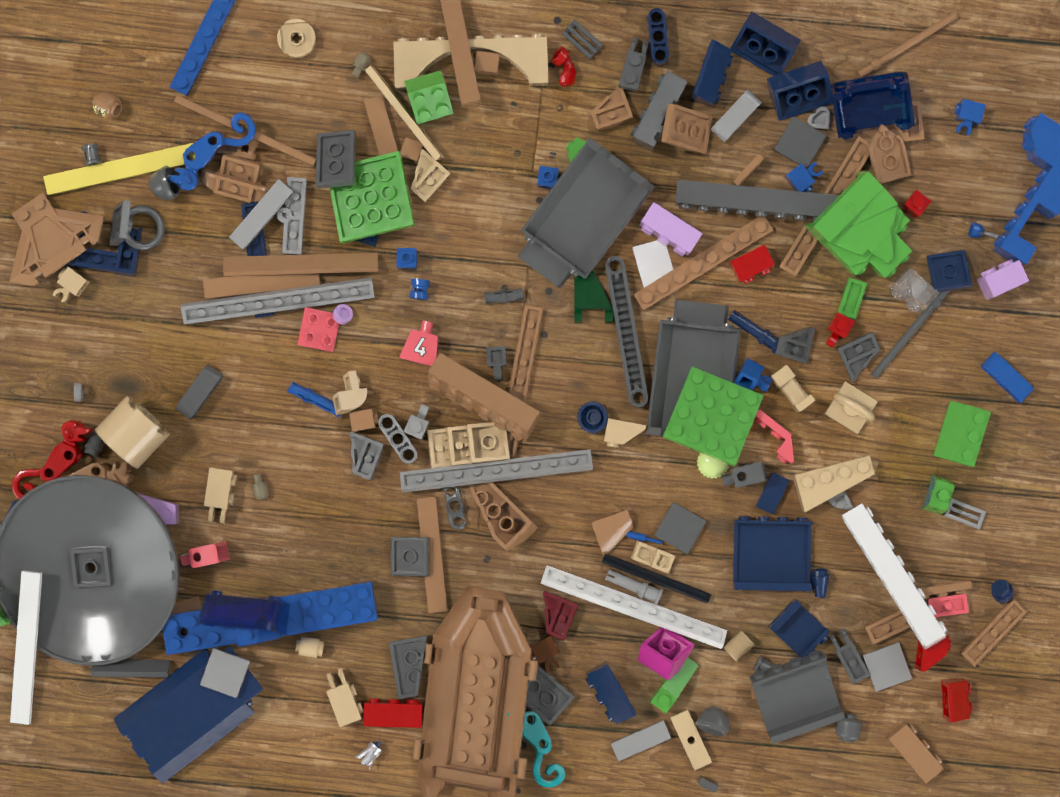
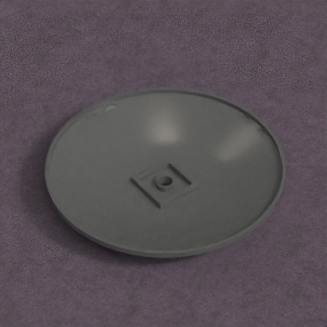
[0,475,179,666]

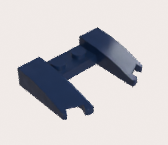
[63,211,142,277]

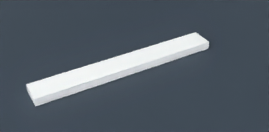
[10,570,42,725]

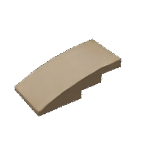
[427,422,510,468]

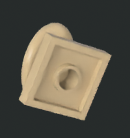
[824,381,878,434]

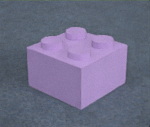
[977,259,1029,300]

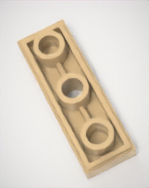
[670,709,712,770]

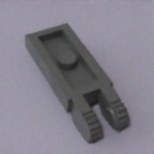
[618,37,649,92]
[829,628,870,685]

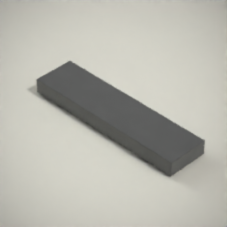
[90,659,171,678]

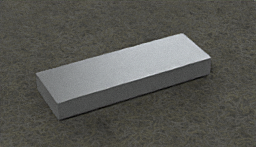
[611,720,671,761]

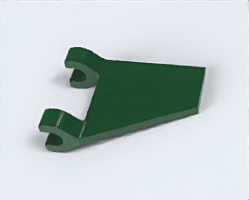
[574,271,613,323]

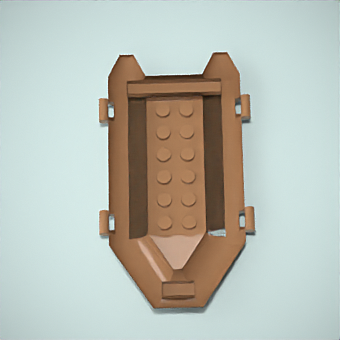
[413,586,538,797]

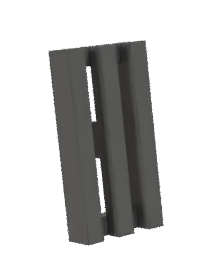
[561,19,603,60]

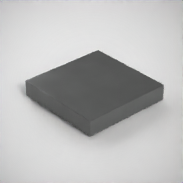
[774,116,826,169]
[654,502,706,555]
[391,537,430,576]

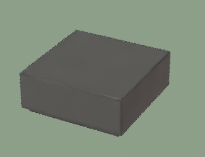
[697,775,719,793]

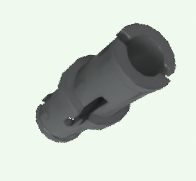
[484,288,523,304]

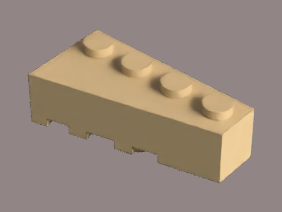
[793,455,875,512]

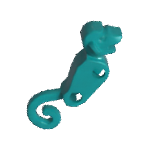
[507,711,565,787]

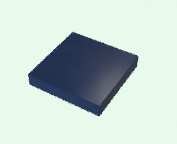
[926,250,972,293]

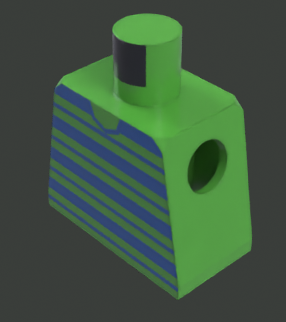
[922,474,955,515]

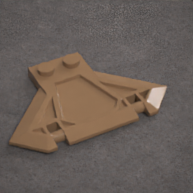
[9,192,105,286]

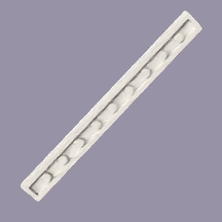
[540,565,727,649]

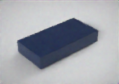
[756,472,790,515]

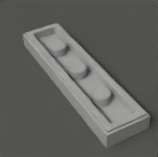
[229,179,294,250]

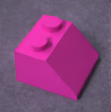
[637,627,694,681]

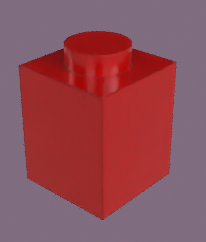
[901,190,932,219]

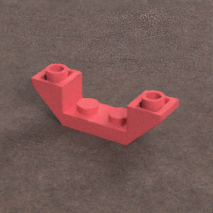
[755,410,794,464]

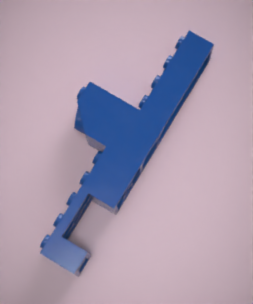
[993,113,1060,266]
[163,580,379,655]

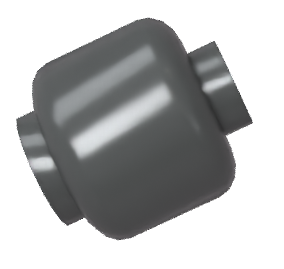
[835,713,862,743]

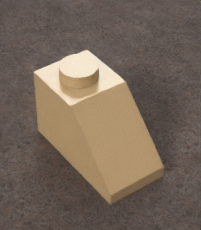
[604,419,646,448]

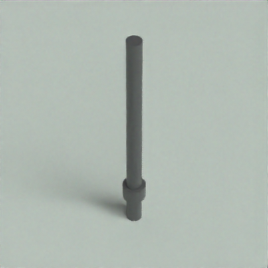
[871,291,950,379]

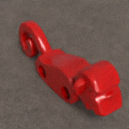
[12,420,93,500]

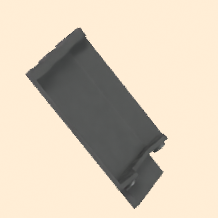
[517,138,655,288]
[646,300,741,436]

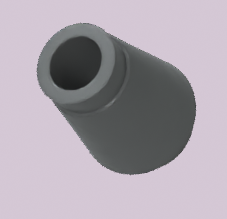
[84,428,104,458]

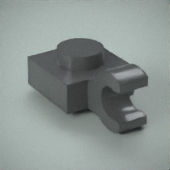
[486,346,507,380]

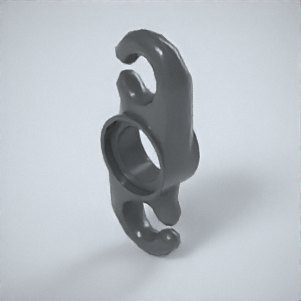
[443,486,466,530]

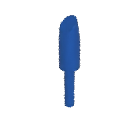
[626,531,662,544]

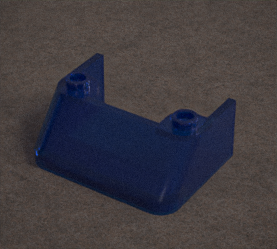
[198,590,290,635]

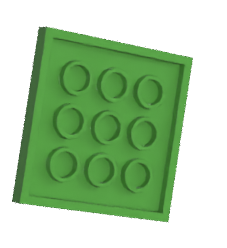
[330,151,415,244]
[663,367,764,467]

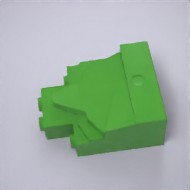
[805,171,912,278]

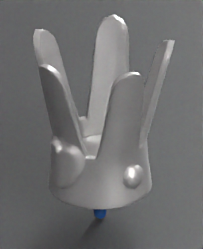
[355,741,382,770]

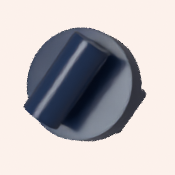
[991,579,1014,605]

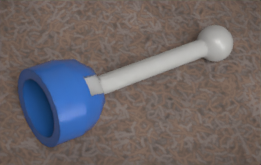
[968,222,1001,238]

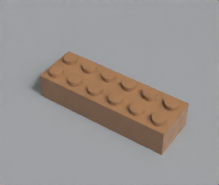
[427,353,540,442]

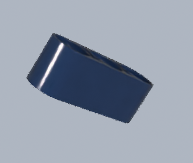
[647,8,669,66]

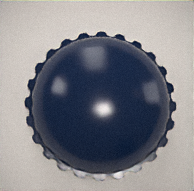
[577,401,609,434]

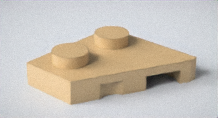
[411,149,451,203]

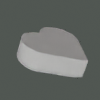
[807,107,830,130]

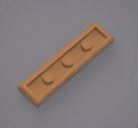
[960,598,1028,667]

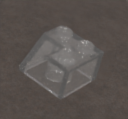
[889,268,940,313]

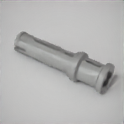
[605,569,664,605]

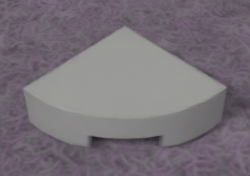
[828,491,853,509]

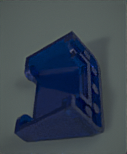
[831,71,915,139]

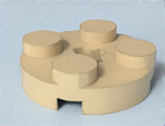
[277,19,316,58]

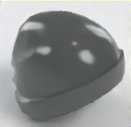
[148,166,180,201]
[695,706,730,736]

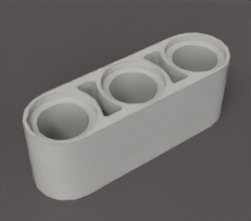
[711,90,762,143]
[379,414,418,463]

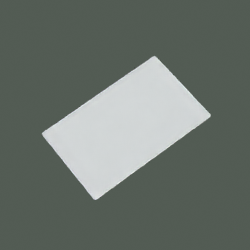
[633,240,673,288]

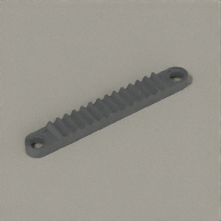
[605,256,648,407]

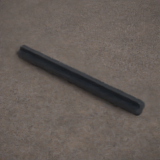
[602,554,711,603]

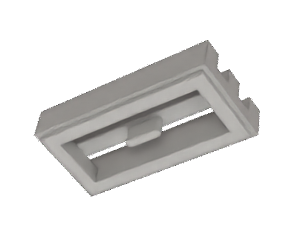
[943,498,986,529]

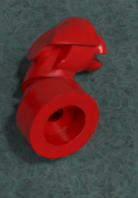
[551,46,577,87]

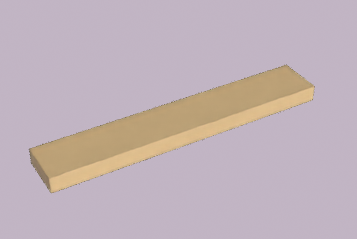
[365,65,444,161]

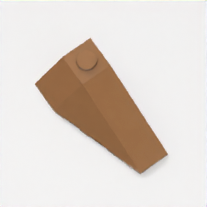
[468,482,538,551]

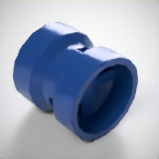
[409,279,430,300]

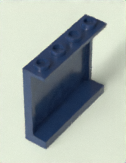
[733,516,813,591]

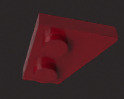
[543,591,579,640]

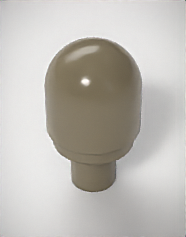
[351,52,371,78]
[252,473,269,500]

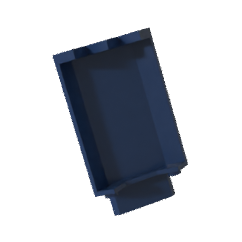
[113,646,263,783]

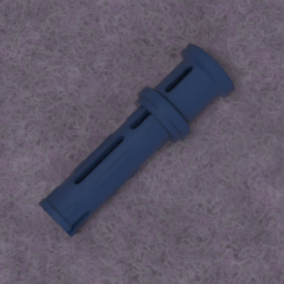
[728,310,779,353]

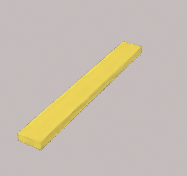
[43,143,196,195]

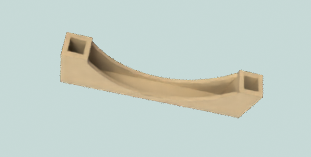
[393,34,548,91]

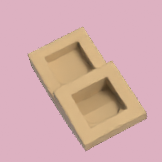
[630,540,675,573]

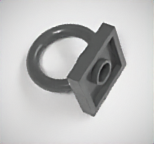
[109,200,165,250]

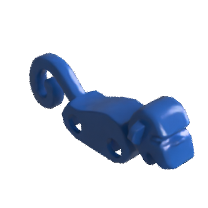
[168,112,256,191]

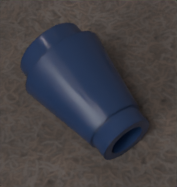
[811,568,830,598]

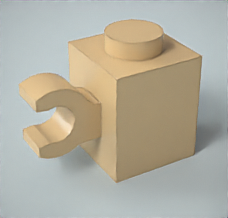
[53,267,90,303]

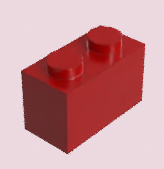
[729,244,775,284]

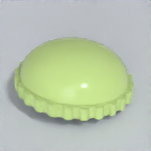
[697,453,729,479]

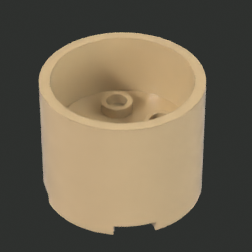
[95,395,170,469]

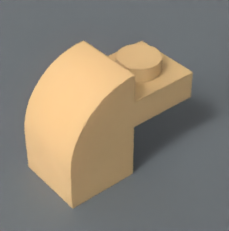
[332,370,367,415]

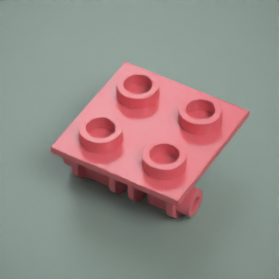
[297,307,339,352]

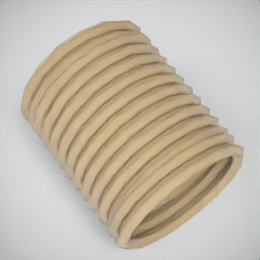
[723,631,755,662]

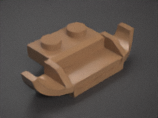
[200,153,273,203]

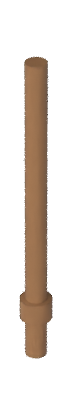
[857,12,958,78]

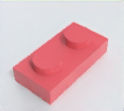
[927,593,969,617]

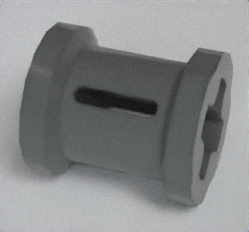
[81,144,102,166]
[753,655,776,671]

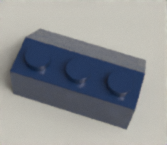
[730,12,801,76]
[690,39,734,107]
[767,61,833,121]
[585,661,637,724]

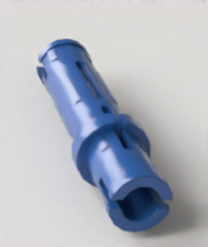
[288,382,341,417]

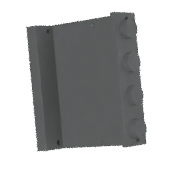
[749,651,845,744]

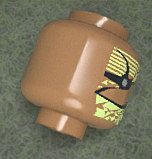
[92,92,122,120]

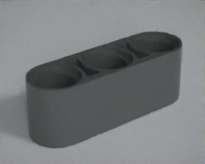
[175,364,224,420]

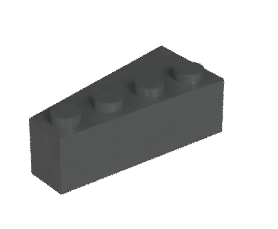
[630,71,688,152]

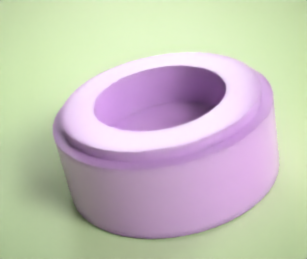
[333,304,353,324]

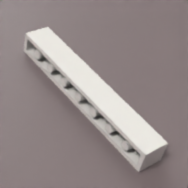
[842,504,947,650]

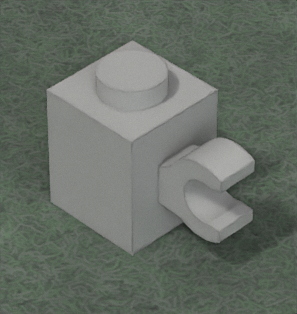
[404,404,430,440]

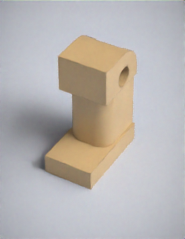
[770,365,815,413]

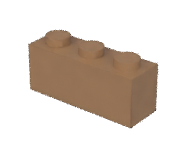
[886,722,943,784]

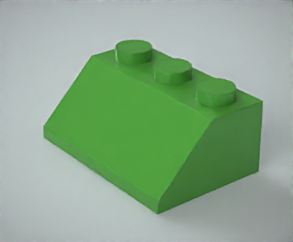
[933,401,991,467]

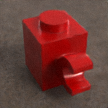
[825,312,855,348]

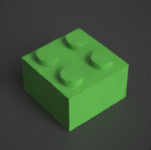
[404,70,454,124]

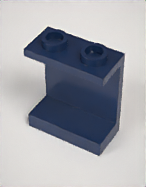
[768,599,830,658]

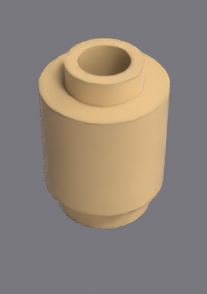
[295,636,324,658]

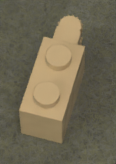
[204,467,237,524]
[326,668,364,727]

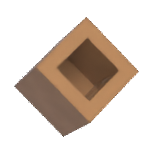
[472,51,500,76]
[349,409,379,432]

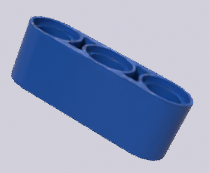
[980,352,1034,404]

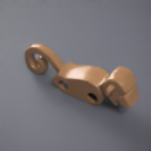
[68,461,134,487]

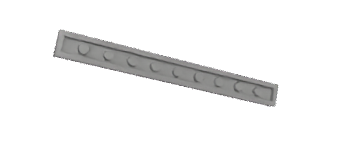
[181,277,375,324]
[400,449,593,493]

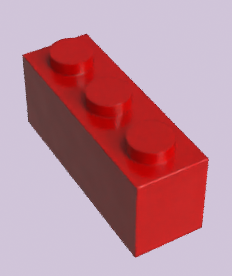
[364,698,423,728]

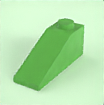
[649,657,699,714]

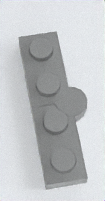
[277,177,307,255]

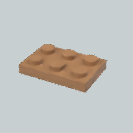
[661,104,712,154]

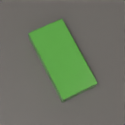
[837,277,867,320]

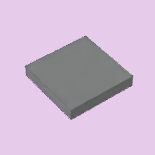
[862,642,912,692]
[200,648,250,698]

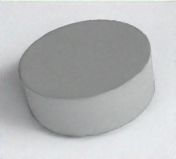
[74,383,83,402]

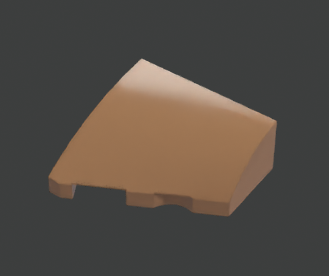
[591,509,633,557]

